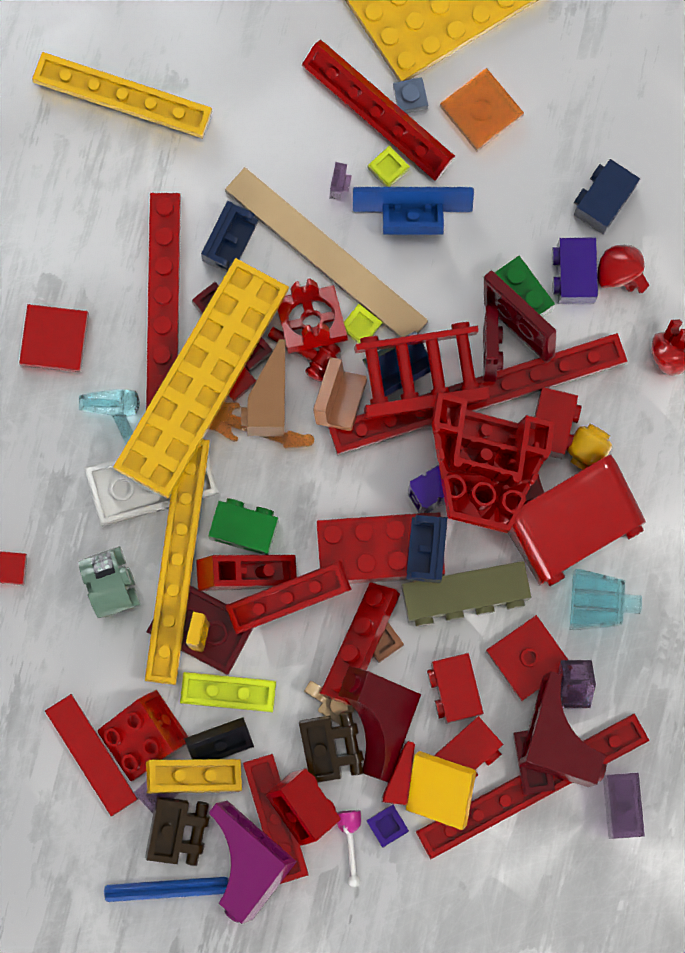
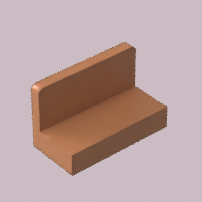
[313,357,367,431]

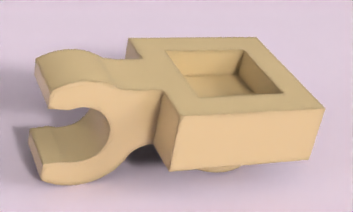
[304,681,355,726]

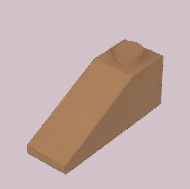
[241,339,285,437]

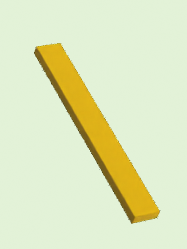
[145,439,210,685]

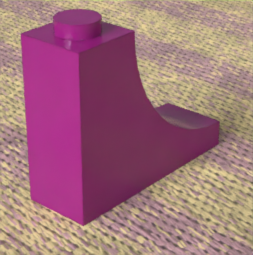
[209,800,297,924]

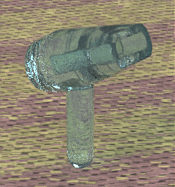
[79,389,140,444]

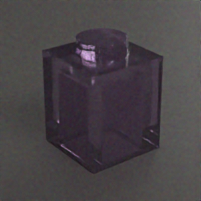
[558,660,596,708]

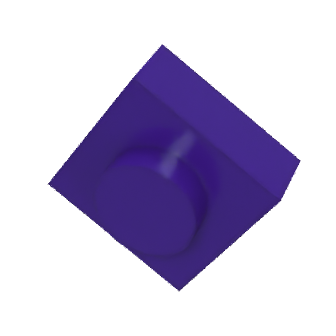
[366,804,409,848]

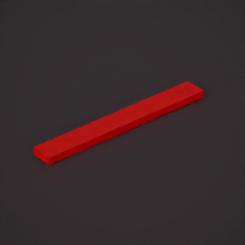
[416,713,650,859]

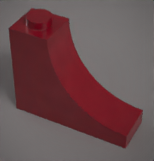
[338,666,421,783]
[518,671,607,787]

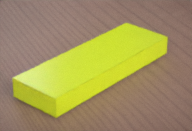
[180,672,276,713]

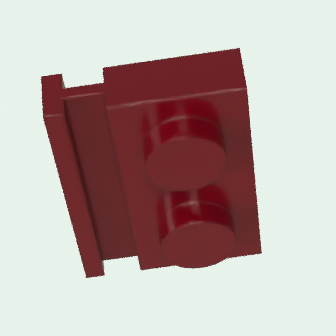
[483,306,503,382]

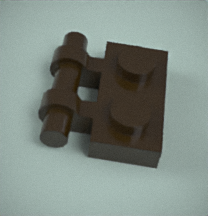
[299,712,364,782]
[145,796,210,866]

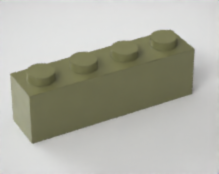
[401,561,531,627]

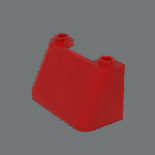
[508,454,646,586]

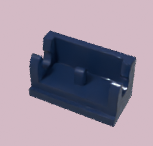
[201,200,258,272]
[406,515,448,583]

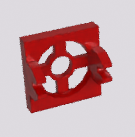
[277,278,348,354]

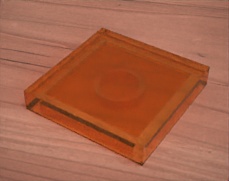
[440,68,524,151]

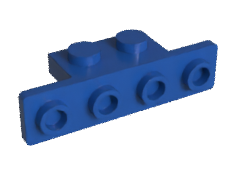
[353,187,474,235]

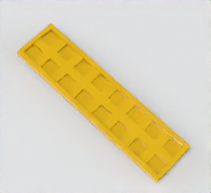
[113,258,289,499]

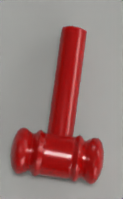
[268,327,341,382]

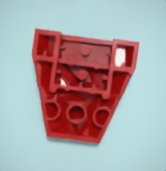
[432,392,555,533]

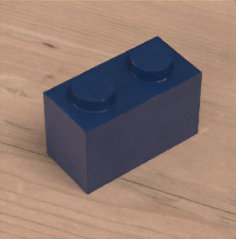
[574,159,640,235]

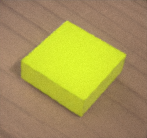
[367,145,410,187]
[344,304,383,343]

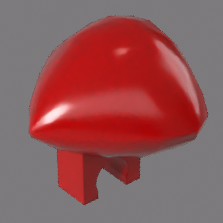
[597,245,650,293]
[651,319,685,376]

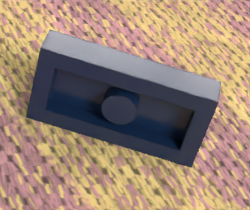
[362,331,431,397]

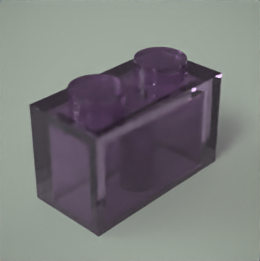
[603,773,645,839]

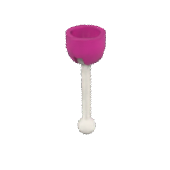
[337,810,361,887]

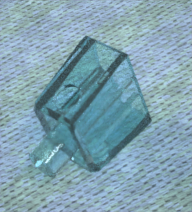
[569,569,642,630]

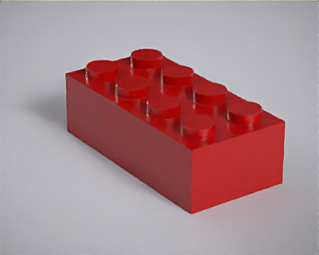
[317,512,445,584]

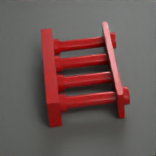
[354,322,490,420]

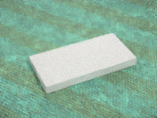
[84,437,219,527]

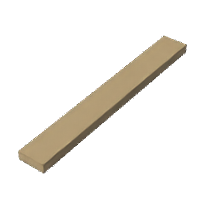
[225,167,428,337]

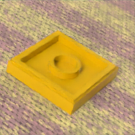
[406,751,477,830]

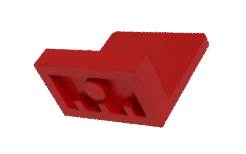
[98,690,188,781]

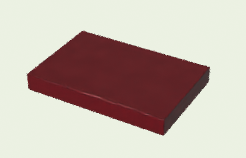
[484,270,556,363]
[146,585,254,676]

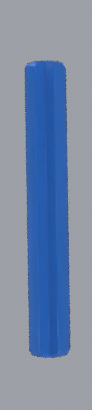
[104,877,229,902]

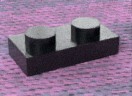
[184,717,254,760]

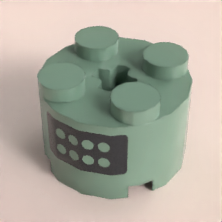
[78,546,140,618]

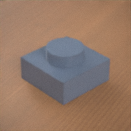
[393,77,429,113]

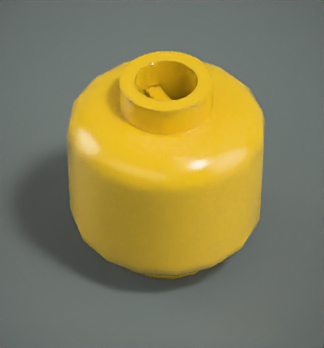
[567,424,612,470]

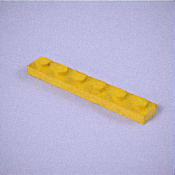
[32,52,213,139]

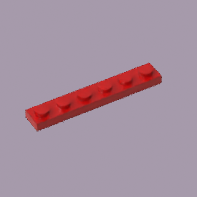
[302,40,455,181]

